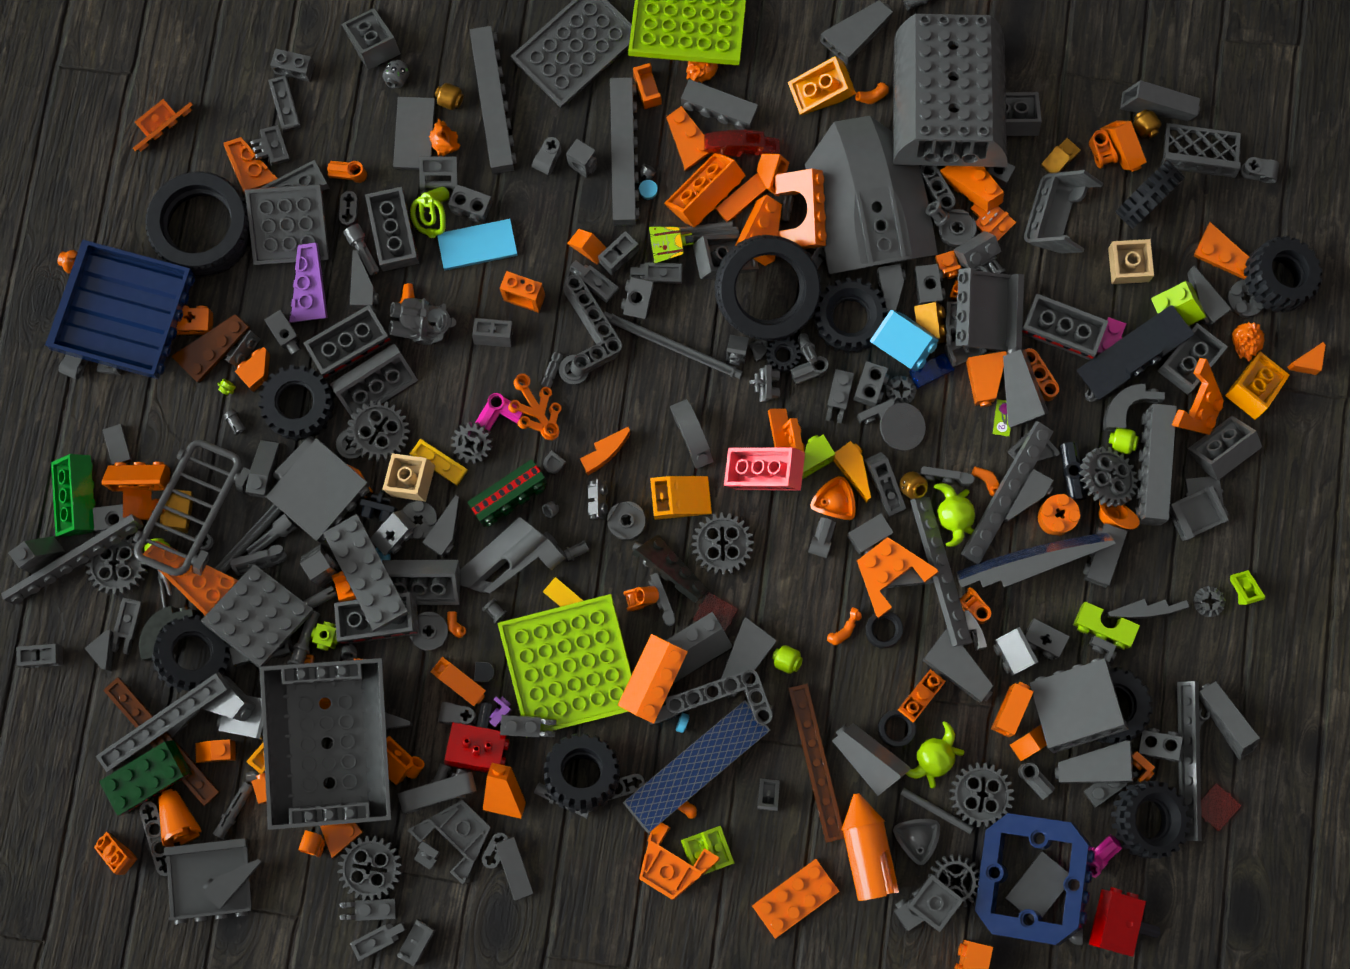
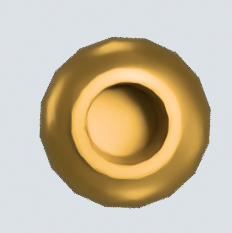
[435,83,464,110]
[1133,109,1161,138]
[899,471,928,499]

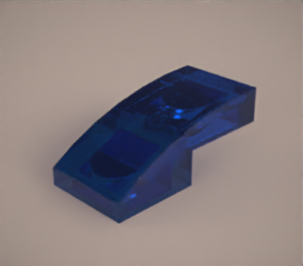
[909,354,954,388]

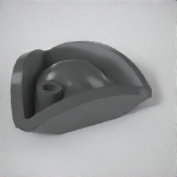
[893,819,940,865]

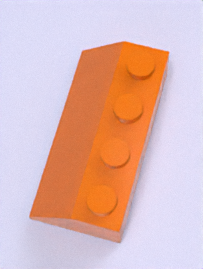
[664,152,746,228]
[618,634,688,724]

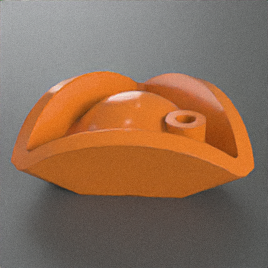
[810,476,856,520]

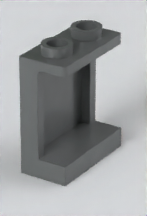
[1169,486,1229,541]

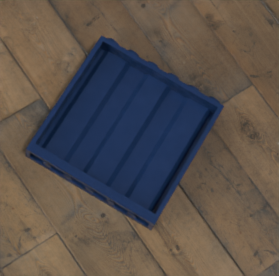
[45,239,195,380]

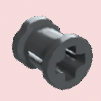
[926,201,950,226]
[482,598,508,624]

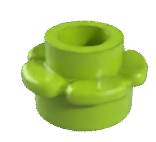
[217,379,236,395]

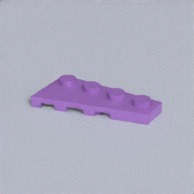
[289,243,328,323]

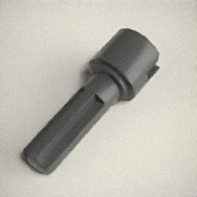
[343,224,379,275]
[246,513,297,555]

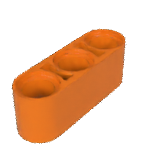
[1025,348,1059,401]

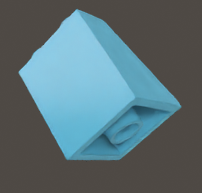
[870,310,939,371]

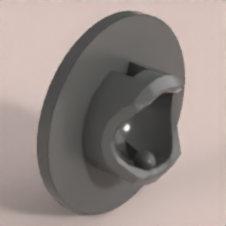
[880,403,926,451]

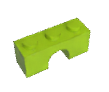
[1073,602,1140,650]

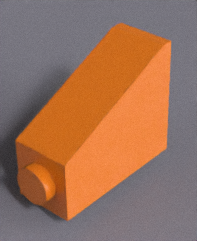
[1100,120,1147,172]
[966,351,1007,407]
[430,657,486,706]
[483,763,526,819]

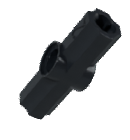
[1060,442,1086,501]

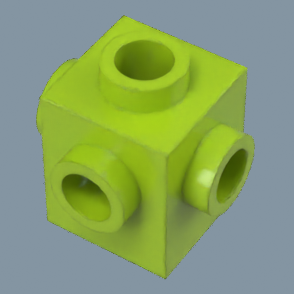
[311,621,339,651]

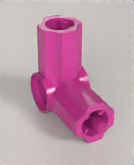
[475,393,524,431]
[1090,834,1122,878]

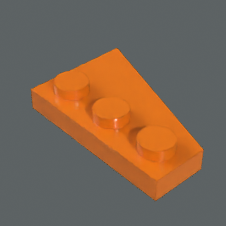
[666,106,715,172]
[223,137,278,194]
[1194,222,1250,279]
[320,787,363,858]

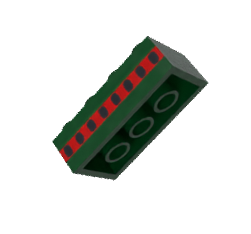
[467,459,547,527]
[99,740,192,816]

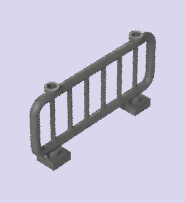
[133,440,250,576]

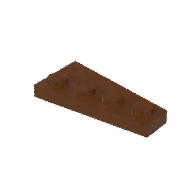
[171,314,250,383]

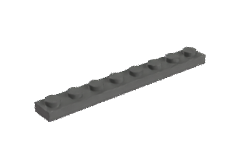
[961,421,1054,564]
[910,497,972,647]
[1,514,144,605]
[96,672,230,772]
[1177,681,1202,841]

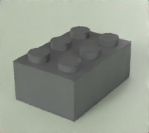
[1158,323,1228,395]

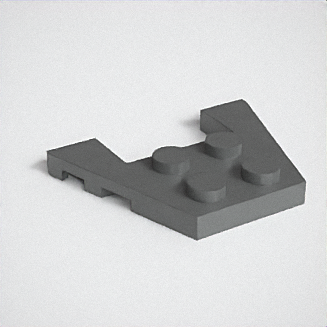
[407,800,491,885]

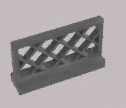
[1161,123,1241,178]

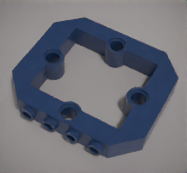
[975,813,1095,945]

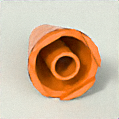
[158,789,201,847]

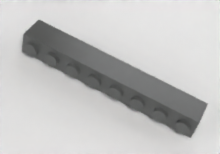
[469,26,517,174]
[610,78,639,226]

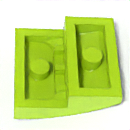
[681,826,734,875]

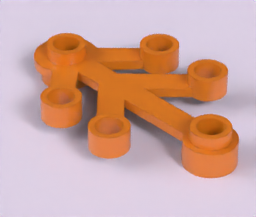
[508,374,562,440]

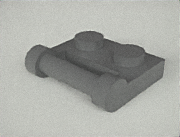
[419,156,458,190]

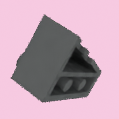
[300,544,340,588]

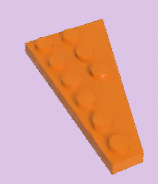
[143,541,239,615]

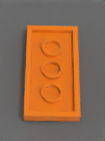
[751,859,840,939]

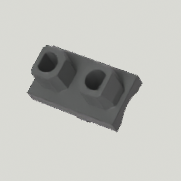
[749,365,780,403]

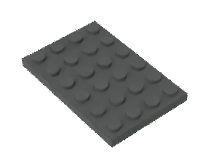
[511,0,632,109]

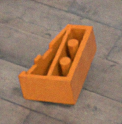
[940,166,1004,212]
[735,195,782,266]

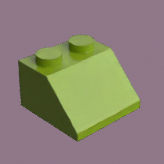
[1151,281,1207,326]
[802,434,835,479]

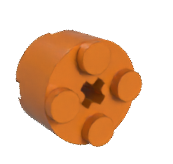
[1038,494,1080,536]

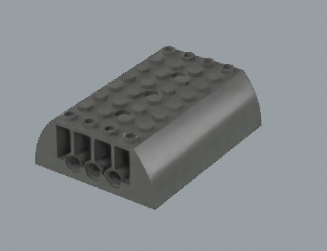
[893,14,1008,167]
[260,658,391,830]

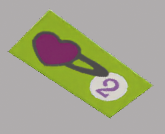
[993,399,1011,437]

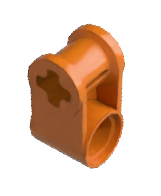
[1089,130,1118,169]
[623,586,659,611]
[959,587,991,624]
[298,830,325,857]

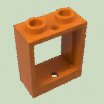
[500,271,545,313]
[991,682,1034,737]

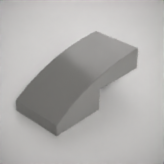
[964,610,987,651]

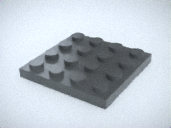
[245,184,329,265]
[201,564,314,668]

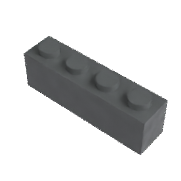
[681,79,758,131]

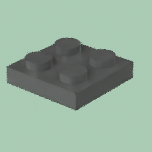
[907,875,964,932]

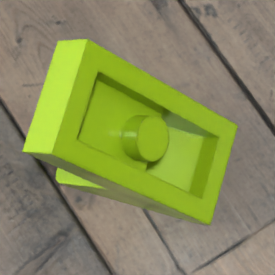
[1230,570,1265,605]

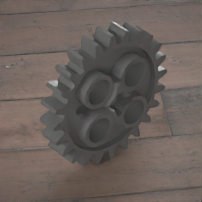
[347,400,410,462]
[1079,446,1138,508]
[691,512,754,576]
[85,536,148,596]
[949,763,1014,827]
[337,836,403,901]

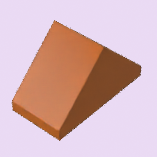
[567,229,606,265]
[1287,342,1325,375]
[1010,725,1047,762]

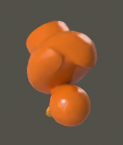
[57,250,78,273]

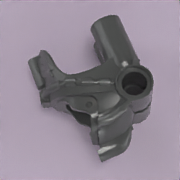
[388,298,456,345]

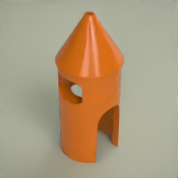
[841,793,899,901]

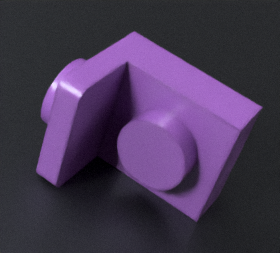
[490,697,512,728]

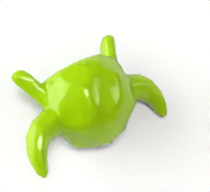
[934,483,975,547]
[906,721,964,788]

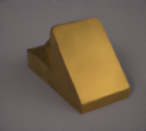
[1041,138,1081,174]

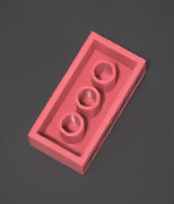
[724,447,805,491]

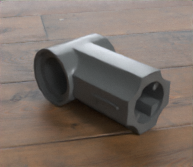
[790,356,829,385]
[808,517,836,558]
[1018,763,1055,800]

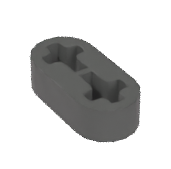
[339,191,359,228]
[482,833,509,869]

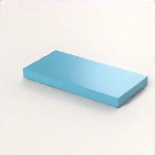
[437,219,518,271]

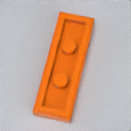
[715,173,768,222]

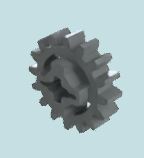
[451,421,493,464]

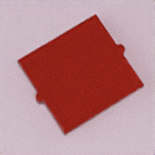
[693,592,738,632]
[1201,783,1241,831]

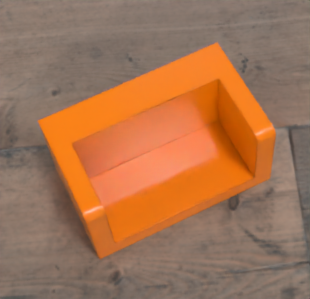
[633,63,662,109]

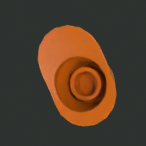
[1099,501,1140,529]

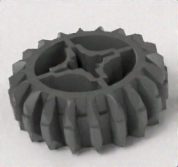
[928,854,980,909]

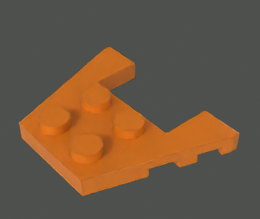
[1172,358,1224,435]
[857,537,939,619]
[639,822,720,900]

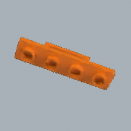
[132,99,193,152]
[768,409,805,452]

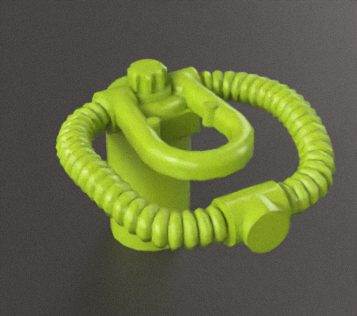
[410,187,449,238]

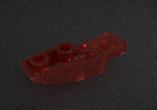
[704,130,780,157]

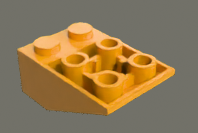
[650,476,712,520]

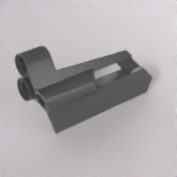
[460,517,567,594]

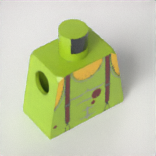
[649,226,694,263]

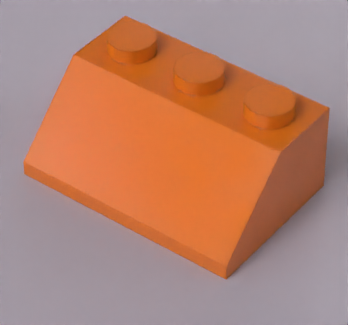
[102,462,170,492]

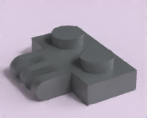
[250,125,289,166]

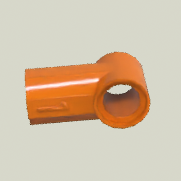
[327,161,367,183]

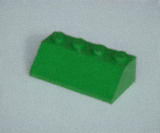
[51,454,95,537]

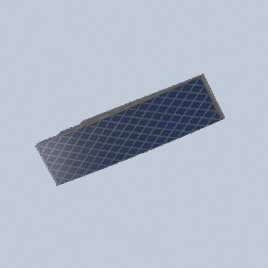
[956,532,1115,588]
[623,700,770,833]

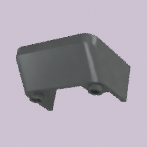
[1024,170,1103,254]

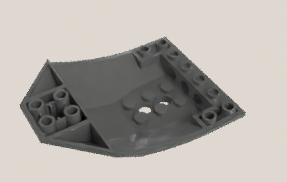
[805,116,938,274]

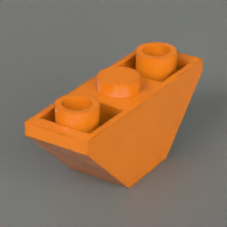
[898,669,946,723]
[94,831,137,875]

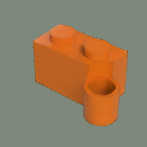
[386,736,425,785]

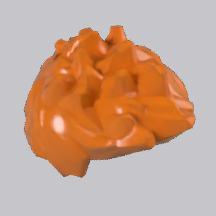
[686,61,718,83]
[429,119,461,156]
[1232,322,1265,361]

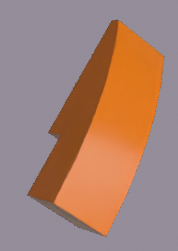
[580,427,630,475]

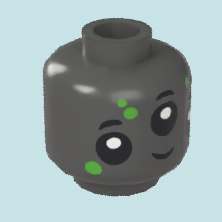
[382,60,410,88]

